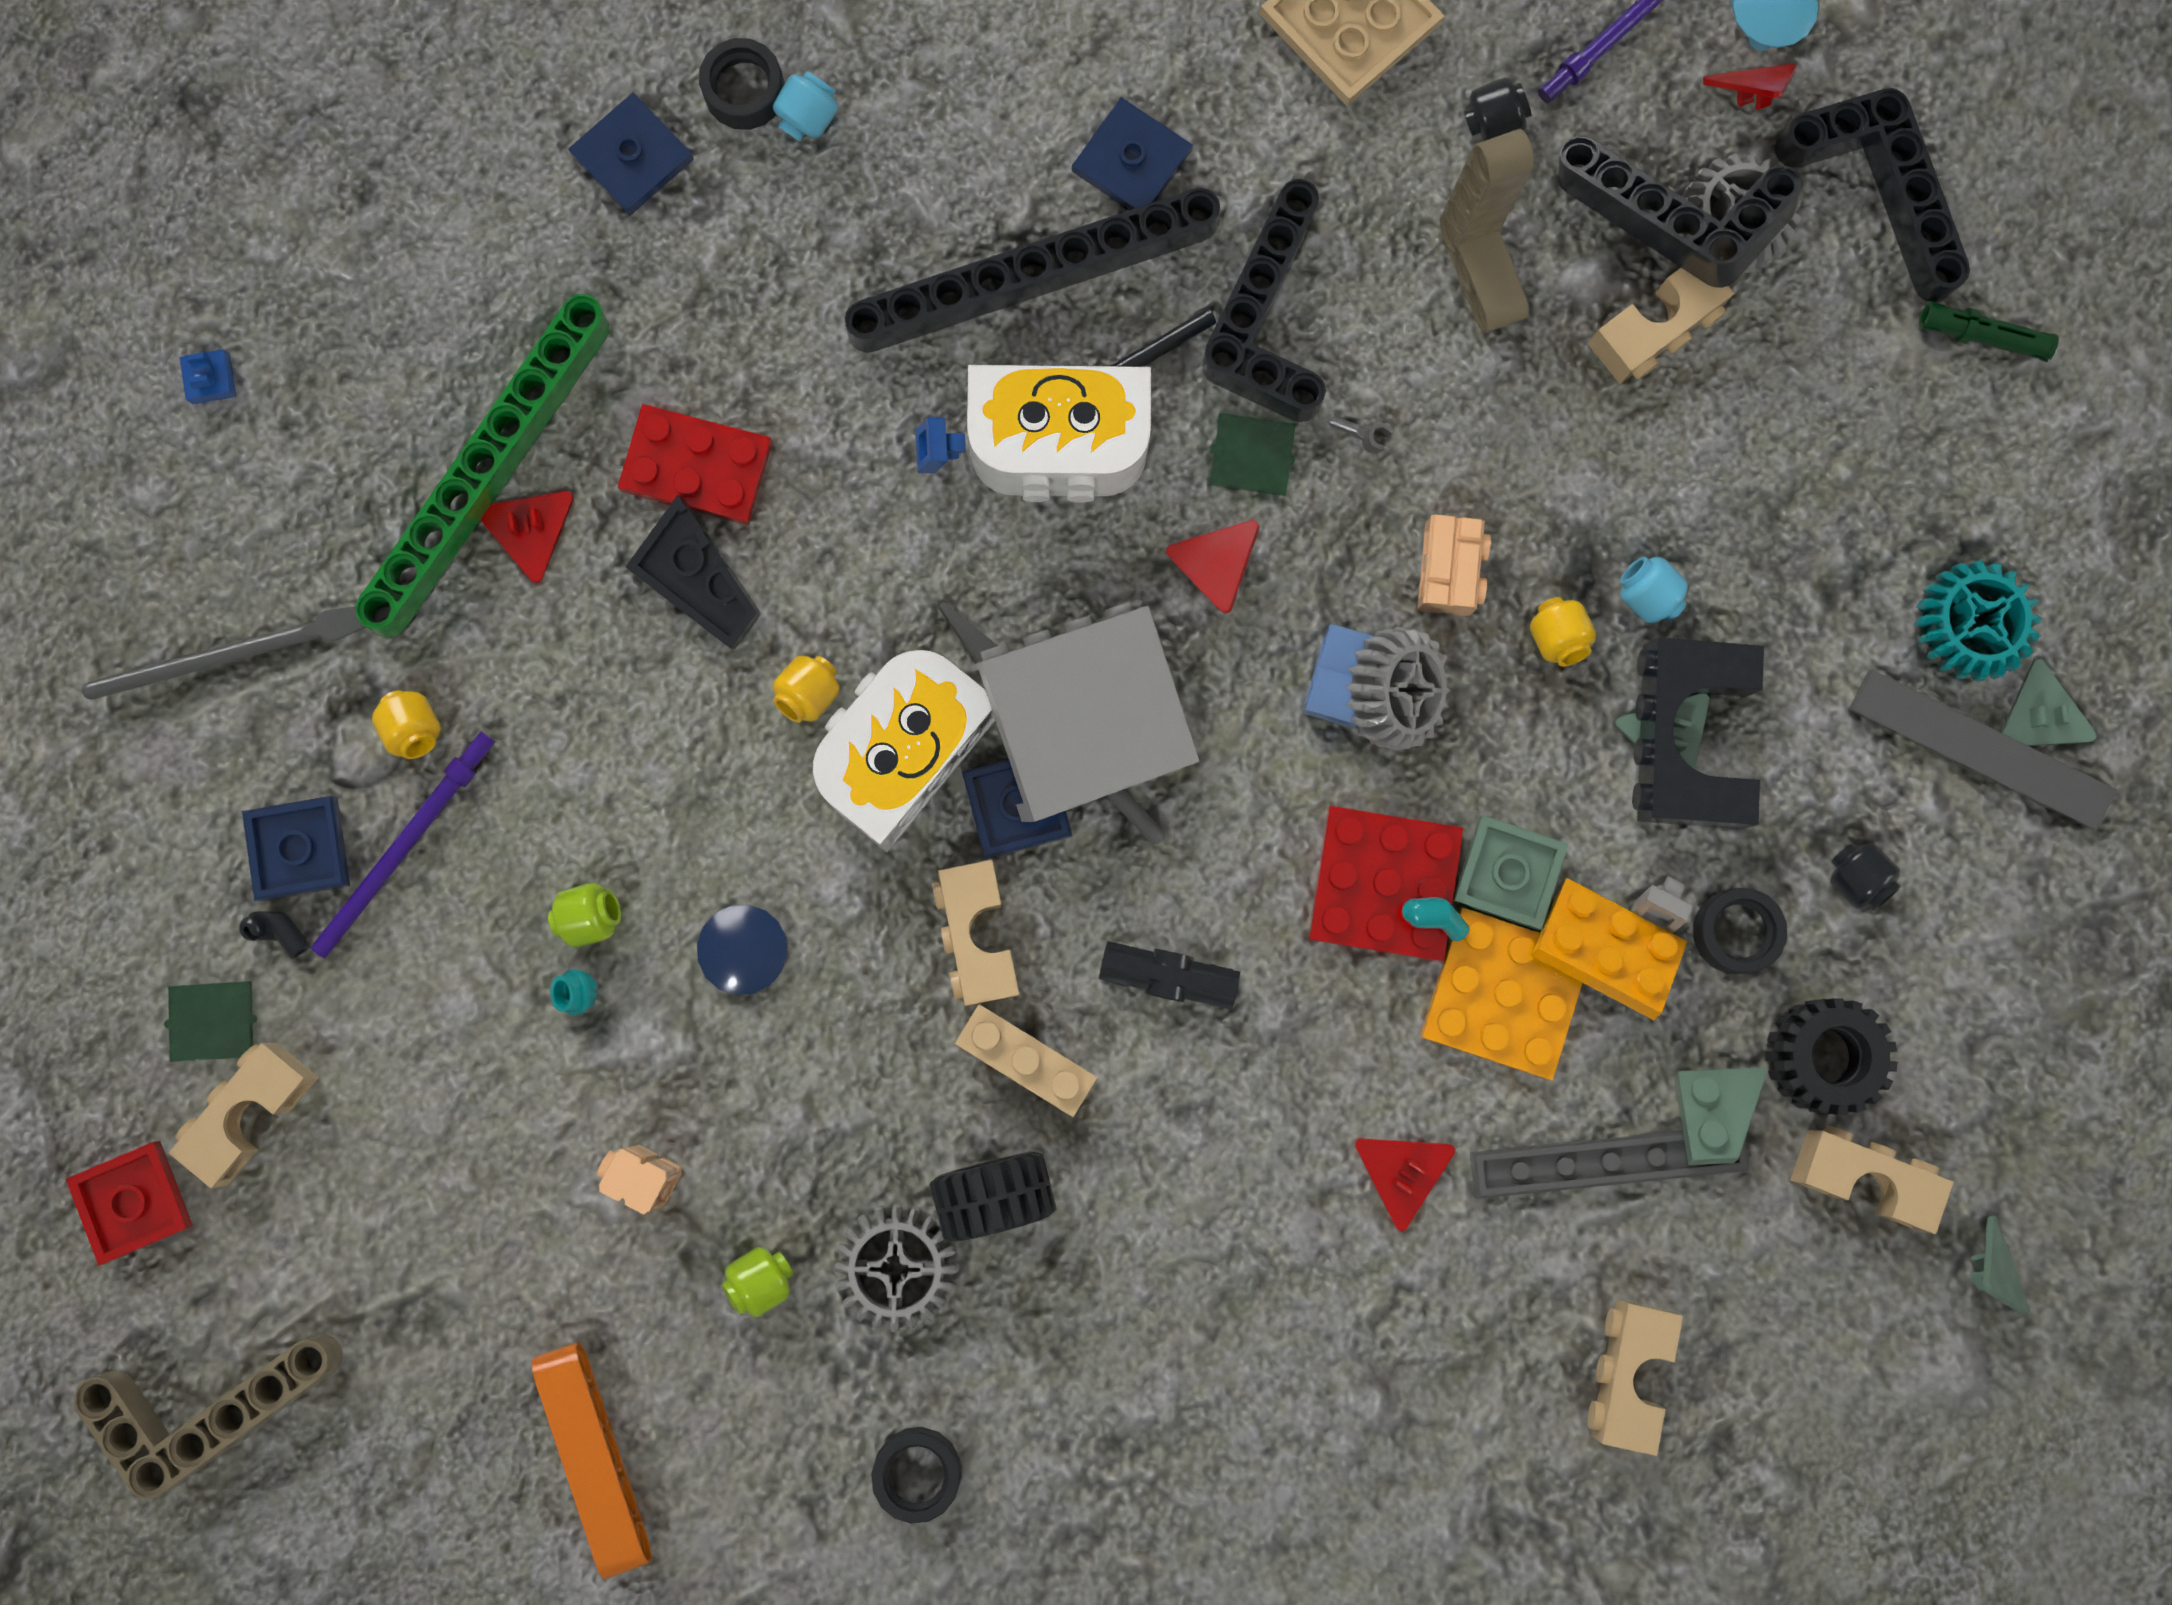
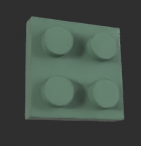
[1453,815,1568,931]

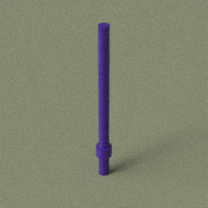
[1538,0,1663,103]
[310,731,496,958]

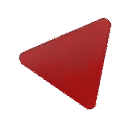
[1703,64,1797,110]
[480,491,574,583]
[1166,520,1260,614]
[1354,1138,1455,1231]

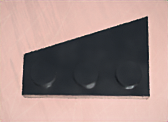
[626,495,761,649]

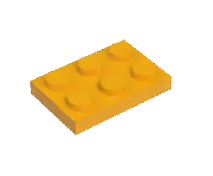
[1531,878,1688,1020]

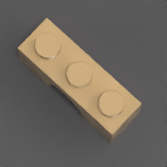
[1588,268,1735,384]
[932,860,1020,1007]
[954,1004,1098,1117]
[169,1043,319,1189]
[1790,1125,1954,1234]
[1587,1299,1683,1456]

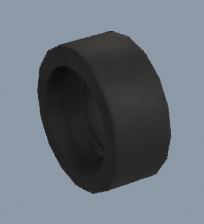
[699,38,785,130]
[1693,888,1787,974]
[871,1427,962,1524]

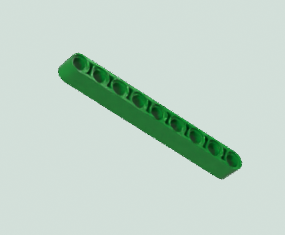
[355,294,609,638]

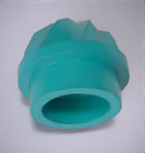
[550,969,599,1016]

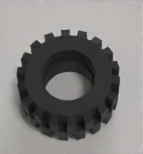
[1765,998,1898,1115]
[930,1151,1057,1241]

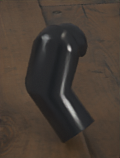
[239,911,311,959]

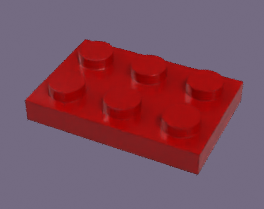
[617,404,773,525]

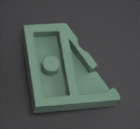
[1674,1067,1767,1165]

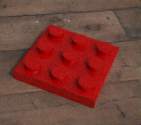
[1308,806,1463,962]

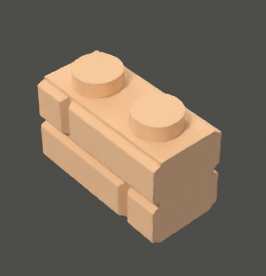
[1417,514,1491,616]
[596,1145,683,1215]

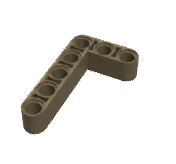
[1440,129,1534,333]
[74,1334,342,1499]

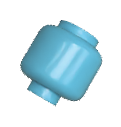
[773,71,838,141]
[1620,557,1688,623]

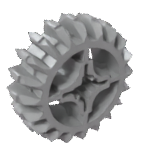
[1685,153,1802,274]
[1345,627,1452,750]
[833,1204,959,1332]

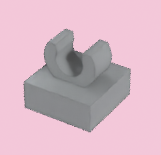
[1631,876,1693,933]

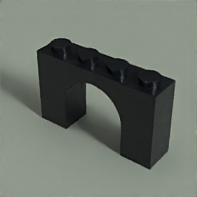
[1632,637,1764,829]

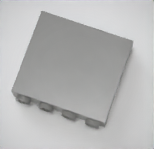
[969,602,1200,822]

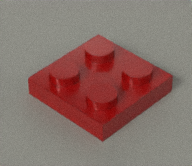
[65,1141,193,1266]

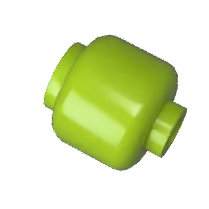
[548,882,621,948]
[721,1247,794,1318]

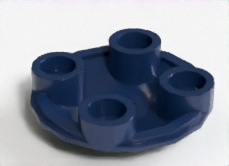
[697,905,788,995]

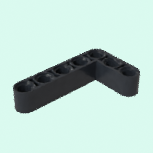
[1775,88,1970,302]
[1558,136,1802,288]
[1202,178,1326,422]

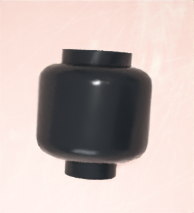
[1463,77,1532,141]
[1830,843,1901,911]

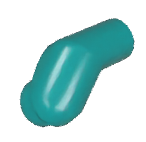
[1402,897,1470,941]

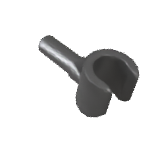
[1329,415,1393,454]

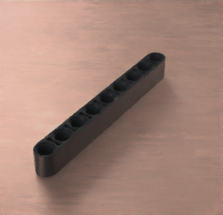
[844,188,1220,353]

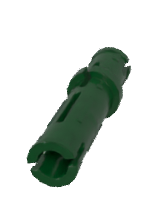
[1919,301,2059,362]

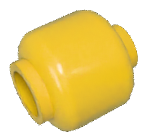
[1530,597,1597,667]
[772,656,840,723]
[371,690,441,759]

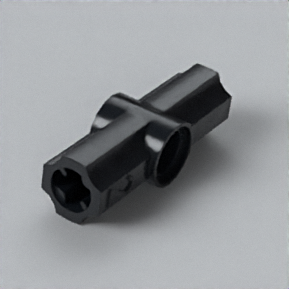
[1098,941,1241,1010]

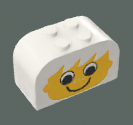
[967,365,1151,503]
[813,650,996,852]

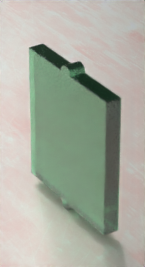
[1209,413,1296,496]
[164,981,257,1062]

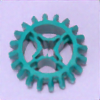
[1914,560,2043,682]

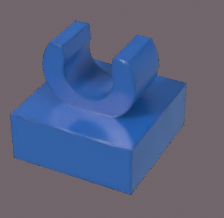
[179,349,236,405]
[915,417,966,474]

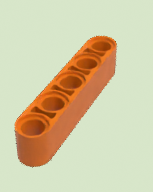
[532,1341,652,1580]

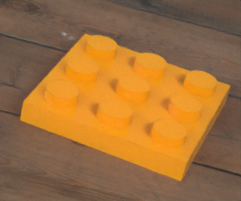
[1420,908,1582,1081]

